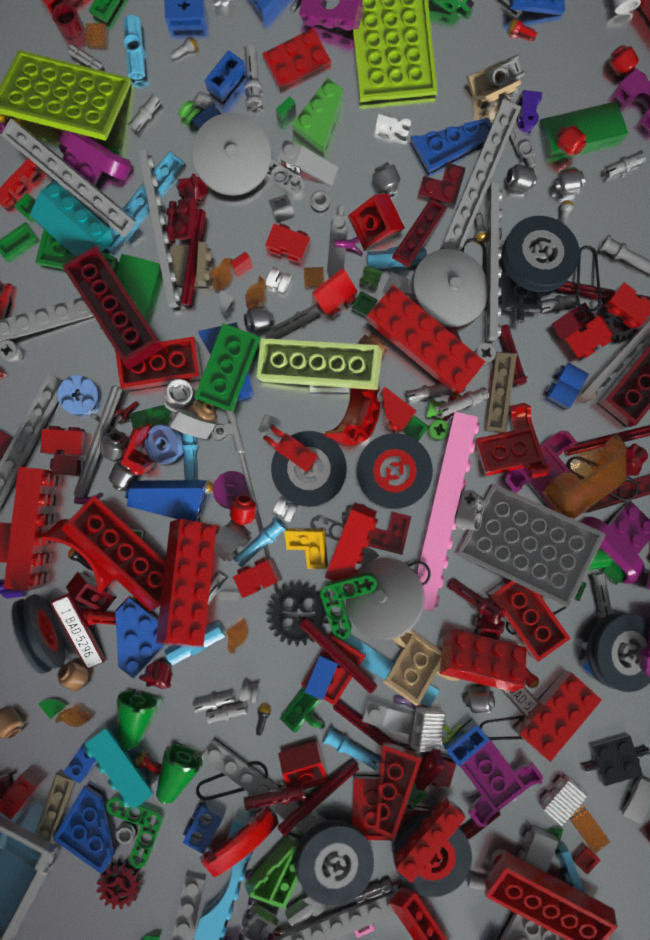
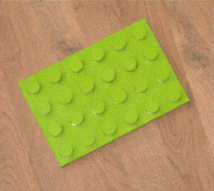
[353,0,438,102]
[0,50,131,141]

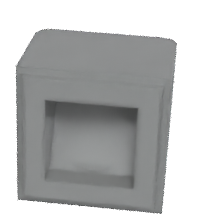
[269,194,295,223]
[219,290,234,317]
[258,414,280,434]

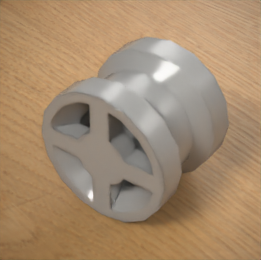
[0,340,21,362]
[475,343,496,365]
[240,681,259,703]

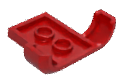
[475,403,551,479]

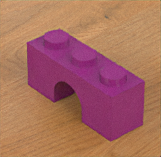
[299,0,364,31]
[614,68,650,130]

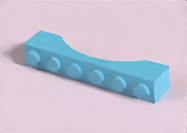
[194,815,253,940]

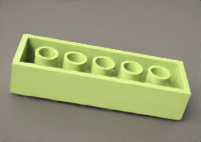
[256,338,382,390]

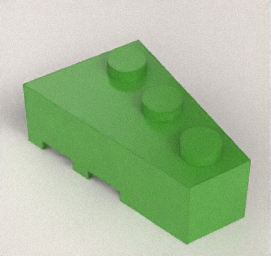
[292,77,343,156]
[244,835,301,909]

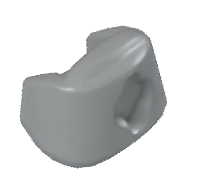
[193,91,214,111]

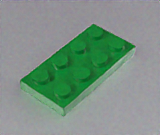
[194,323,261,412]

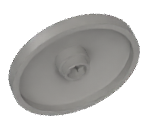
[192,113,271,195]
[411,249,489,327]
[346,558,425,640]

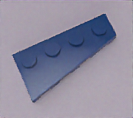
[410,118,492,173]

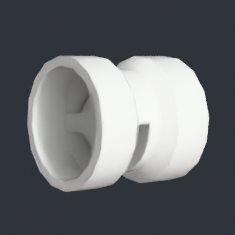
[266,267,292,293]
[272,496,298,523]

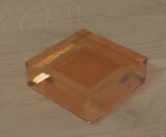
[85,23,107,46]
[304,267,324,288]

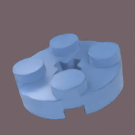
[57,375,98,415]
[145,425,183,465]

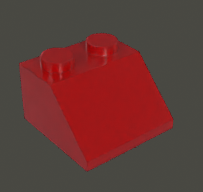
[348,193,405,250]
[312,268,357,319]
[380,386,417,433]
[278,742,329,790]

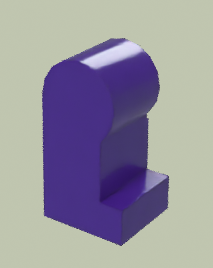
[517,90,542,133]

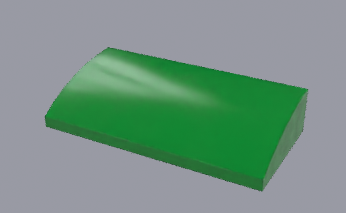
[540,101,628,157]
[100,254,160,330]

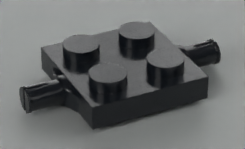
[500,271,541,324]
[582,735,650,786]

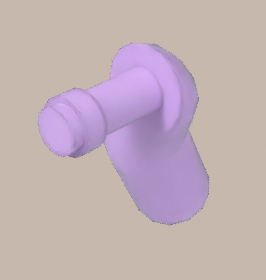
[393,696,421,709]

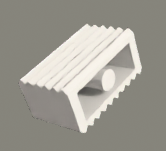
[410,707,446,752]
[540,775,588,826]

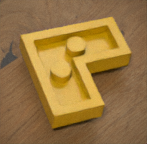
[284,528,328,569]

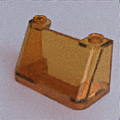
[542,434,627,519]

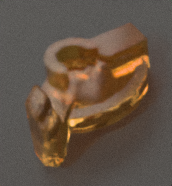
[211,258,232,290]
[245,276,267,309]
[227,619,248,655]
[55,704,93,727]

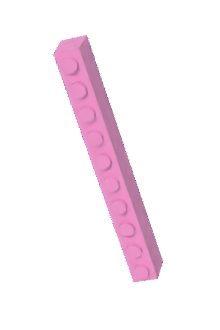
[416,412,480,611]

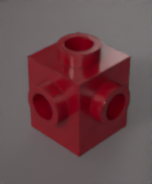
[474,610,505,640]

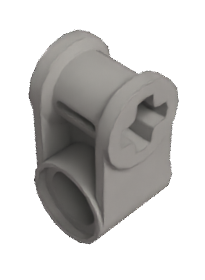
[485,54,526,87]
[456,490,485,531]

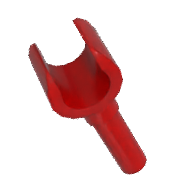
[113,401,139,424]

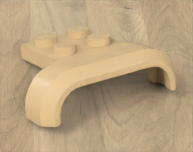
[383,630,460,706]

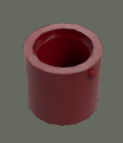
[52,2,83,39]

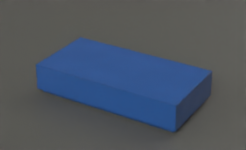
[305,654,338,700]

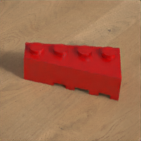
[375,741,422,839]

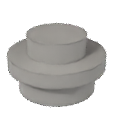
[310,191,330,211]
[116,823,136,844]

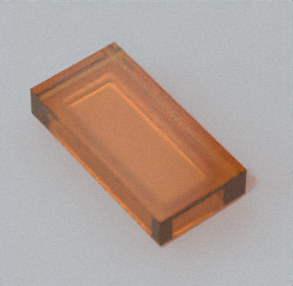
[569,807,610,854]

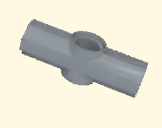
[285,892,327,928]

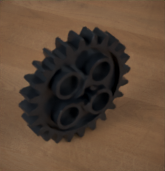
[265,581,329,646]

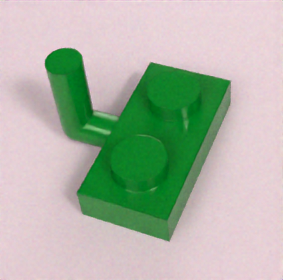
[280,687,325,733]

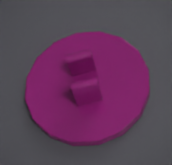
[213,471,249,510]

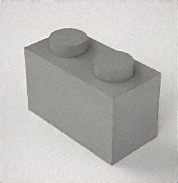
[517,826,558,873]

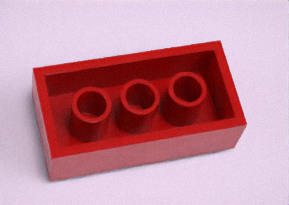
[115,337,202,391]
[487,579,571,662]
[440,629,527,692]
[514,670,602,762]

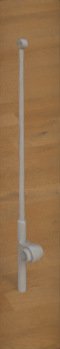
[211,410,283,612]

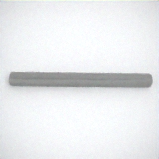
[74,386,122,498]

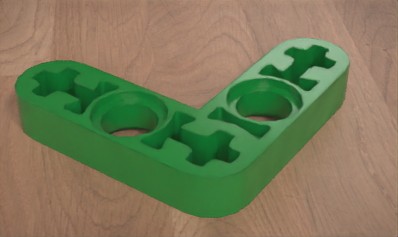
[320,572,378,639]
[106,795,163,868]

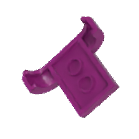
[52,130,132,204]
[505,430,584,511]
[580,500,650,584]
[460,740,543,827]

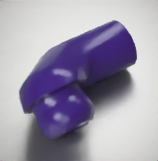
[0,579,25,599]

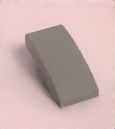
[168,409,216,439]
[622,776,650,824]

